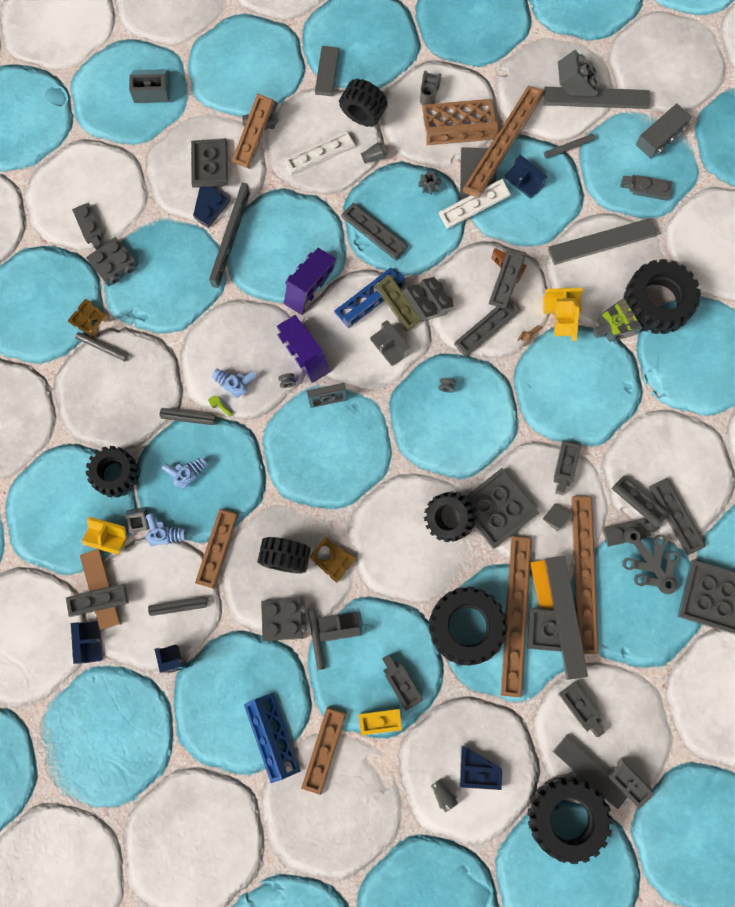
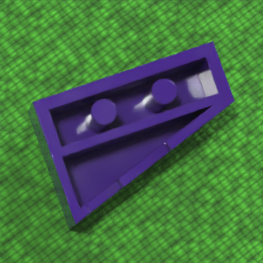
[284,248,336,315]
[277,315,331,383]

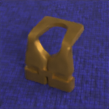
[68,299,109,337]
[310,537,356,583]

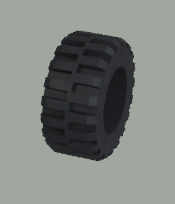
[623,259,701,334]
[429,587,508,666]
[527,776,613,864]

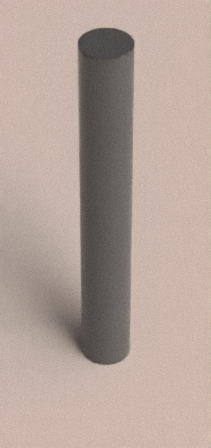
[544,134,595,159]
[75,332,128,362]
[308,609,325,671]

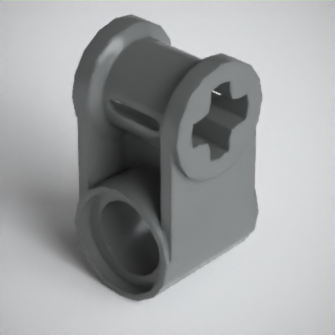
[420,70,442,105]

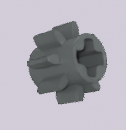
[418,171,441,195]

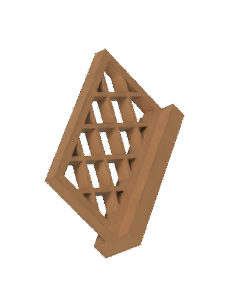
[422,99,498,145]

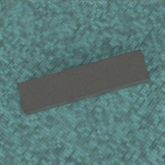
[341,202,408,261]
[454,299,521,358]
[649,478,706,556]
[552,736,628,809]

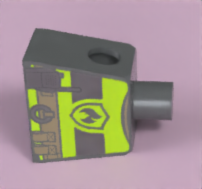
[592,298,642,342]

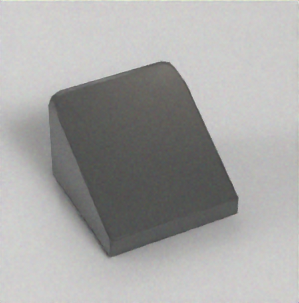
[543,504,571,531]
[125,507,149,533]

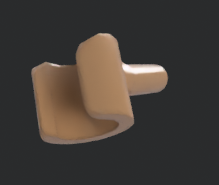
[517,325,540,346]

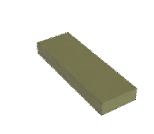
[374,274,421,331]

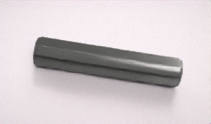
[159,408,216,425]
[148,597,207,616]

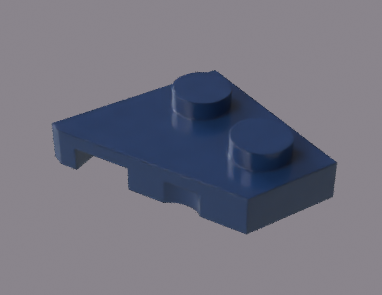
[193,187,230,228]
[459,745,502,790]

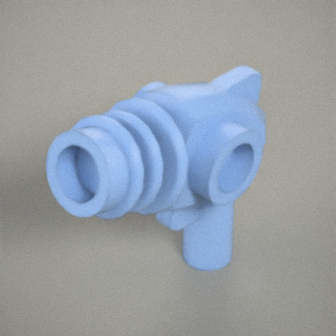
[212,368,257,398]
[162,456,208,490]
[145,513,186,546]

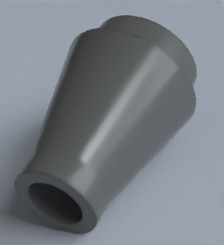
[360,142,388,164]
[431,779,459,813]

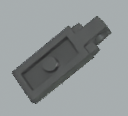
[620,175,672,201]
[72,202,103,250]
[553,440,581,495]
[602,519,660,547]
[382,655,423,711]
[558,682,605,737]

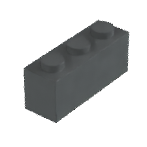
[636,103,692,159]

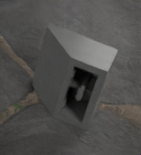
[558,50,598,96]
[129,69,169,103]

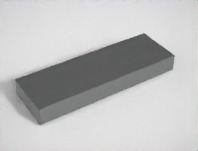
[315,46,339,96]
[488,251,525,310]
[611,475,669,528]
[65,584,129,617]

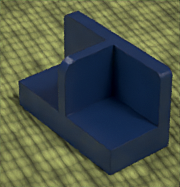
[504,154,547,199]
[70,621,103,664]
[154,645,187,674]

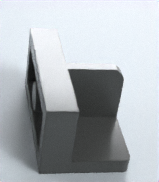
[370,320,410,366]
[318,612,360,642]

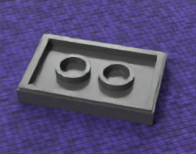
[191,138,228,188]
[460,147,496,199]

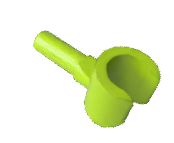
[208,396,232,417]

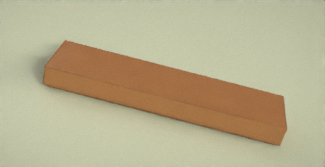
[232,93,275,169]
[195,509,239,589]
[80,549,121,631]
[301,707,346,795]

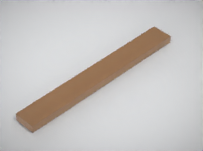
[463,86,544,198]
[571,496,599,654]
[500,536,531,698]

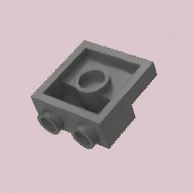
[86,237,138,287]
[402,277,454,322]
[261,598,306,641]

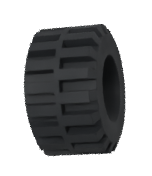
[339,79,388,127]
[85,446,140,498]
[424,491,477,542]
[257,537,311,574]

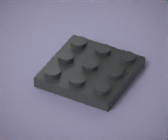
[466,468,539,549]
[677,560,735,635]

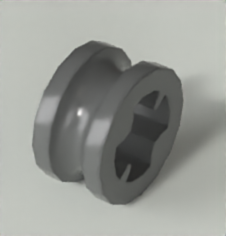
[278,373,296,388]
[438,378,456,393]

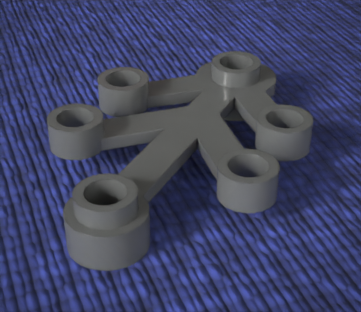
[622,528,679,594]

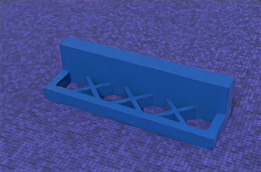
[334,267,405,328]
[244,693,301,783]

